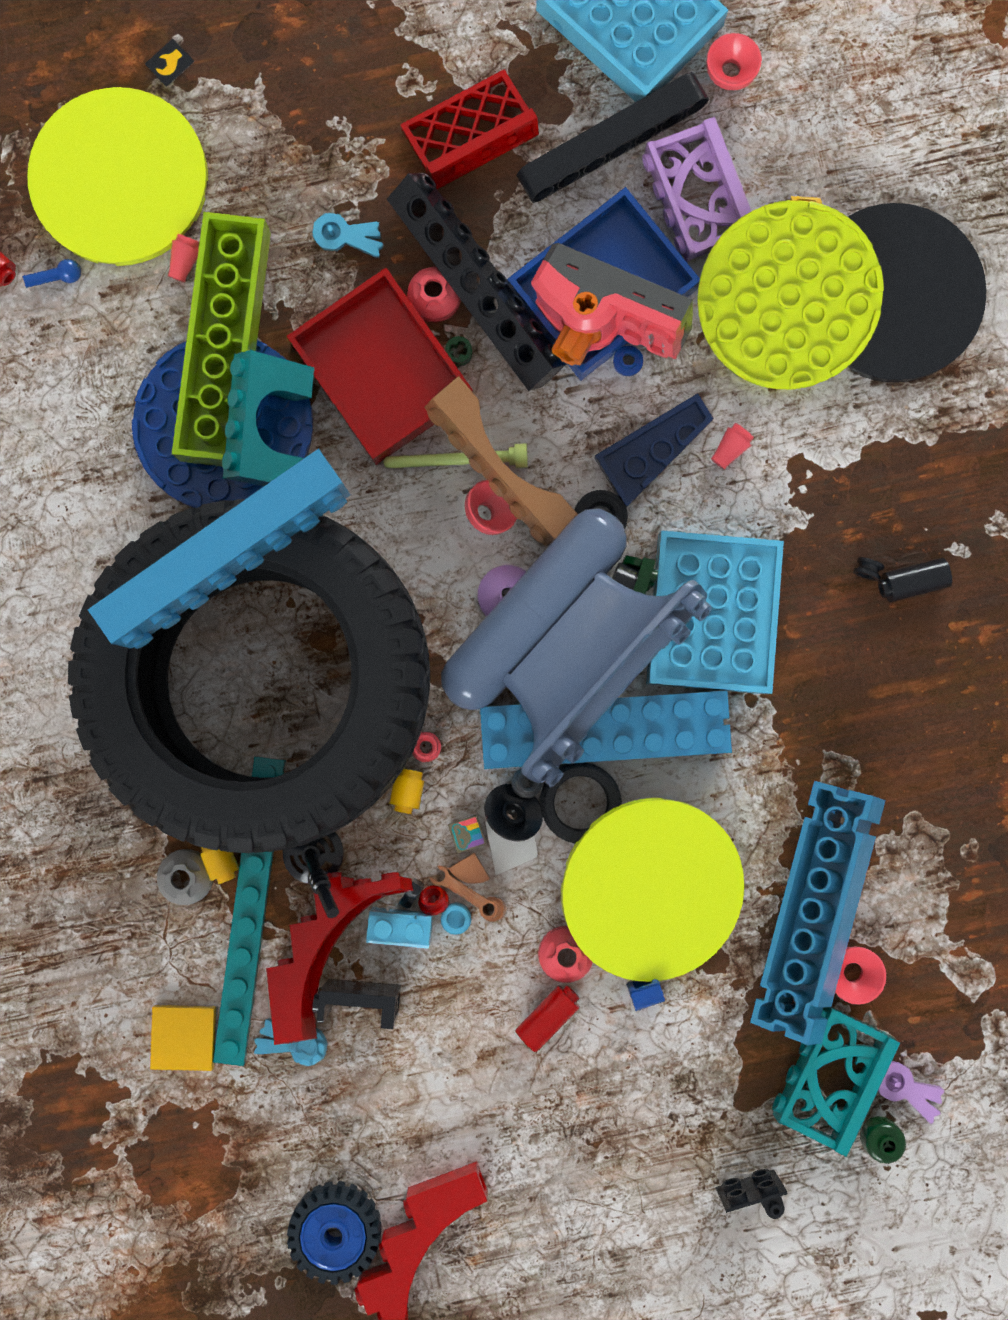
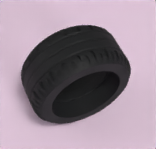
[540,762,622,844]

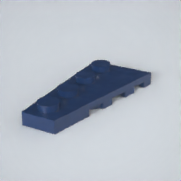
[594,393,714,508]

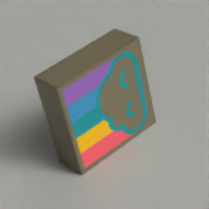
[448,814,486,854]

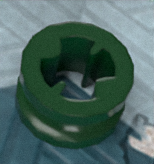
[445,336,472,367]

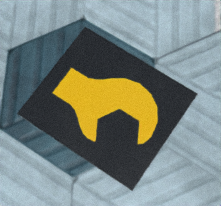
[145,39,195,87]

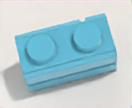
[366,907,433,949]

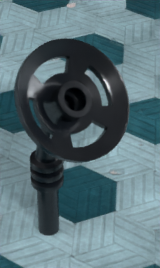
[283,832,344,918]

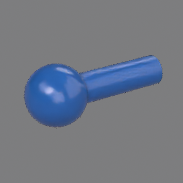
[22,259,81,288]

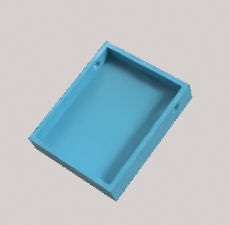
[536,0,728,102]
[646,531,784,694]

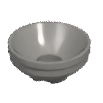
[157,849,213,905]

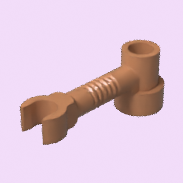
[430,866,506,922]

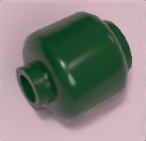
[860,1116,906,1164]

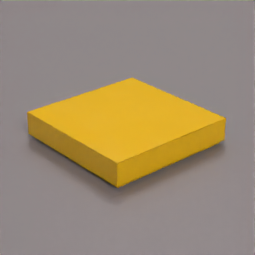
[150,1005,216,1071]

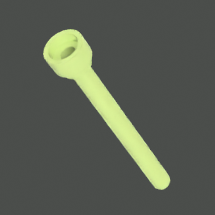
[383,443,528,468]

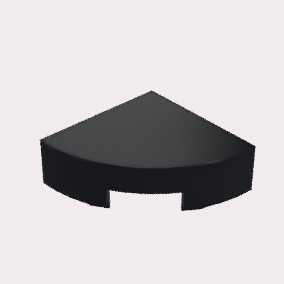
[398,878,424,909]

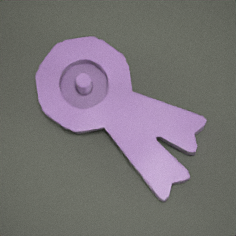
[878,1061,944,1124]

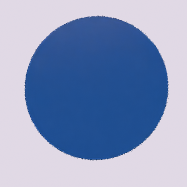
[132,340,313,508]

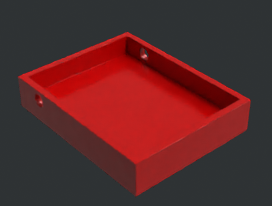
[286,268,473,465]

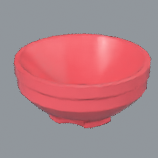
[706,33,762,91]
[407,267,461,323]
[465,480,517,535]
[538,926,593,983]
[835,946,886,1005]

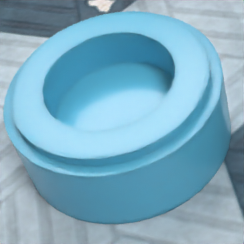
[441,902,471,935]

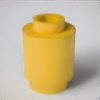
[389,769,425,814]
[200,847,239,884]

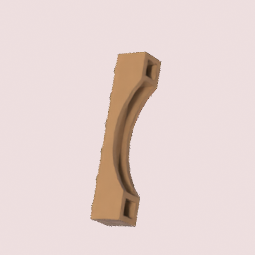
[424,376,578,546]

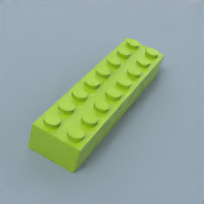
[172,212,271,466]

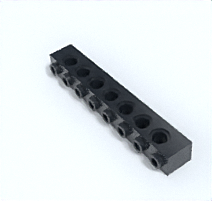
[387,173,567,391]

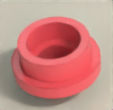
[412,732,441,762]

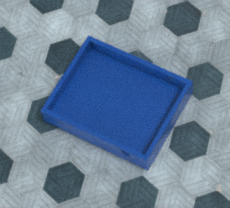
[507,187,700,381]

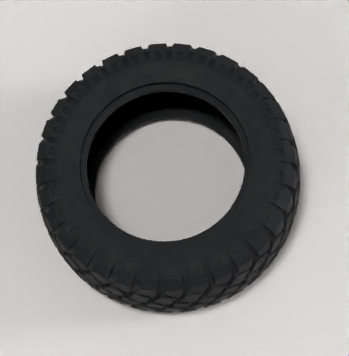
[68,499,430,853]

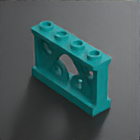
[772,1006,900,1157]

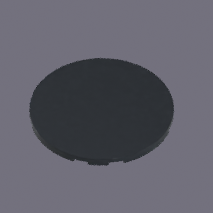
[848,203,987,383]

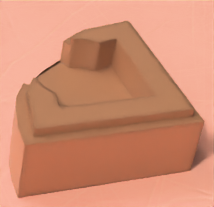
[448,852,490,884]

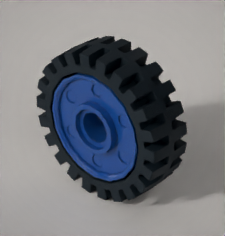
[287,1181,382,1285]

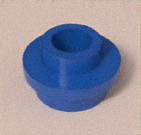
[613,346,643,376]

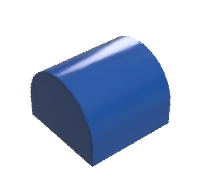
[626,979,665,1011]

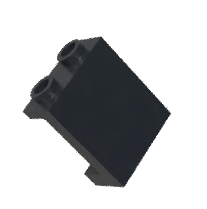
[312,979,401,1029]

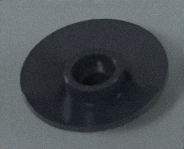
[484,784,543,842]

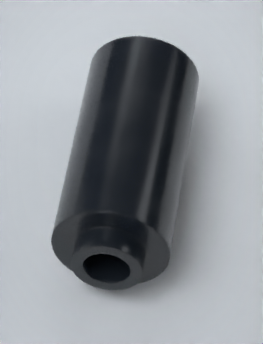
[878,558,952,602]

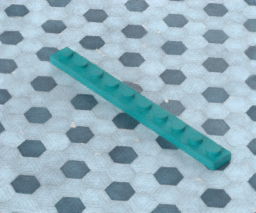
[213,756,286,1066]

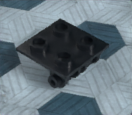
[715,1169,788,1219]

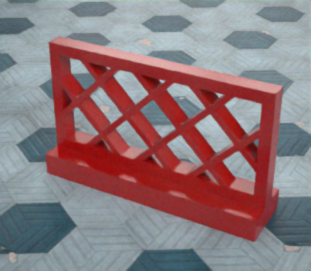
[400,69,539,189]

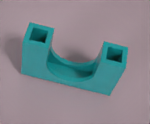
[222,350,314,486]

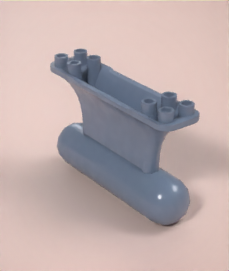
[441,509,712,787]

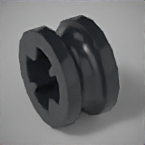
[853,557,885,581]

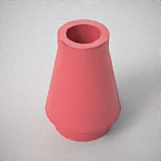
[168,234,199,283]
[711,423,754,470]

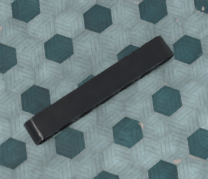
[516,72,709,203]

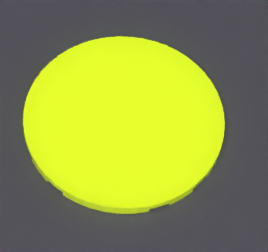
[27,87,208,266]
[697,200,884,390]
[561,798,744,982]

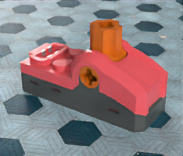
[531,243,693,366]

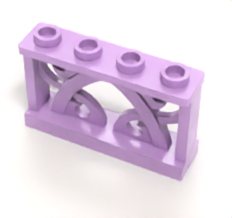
[642,117,751,262]

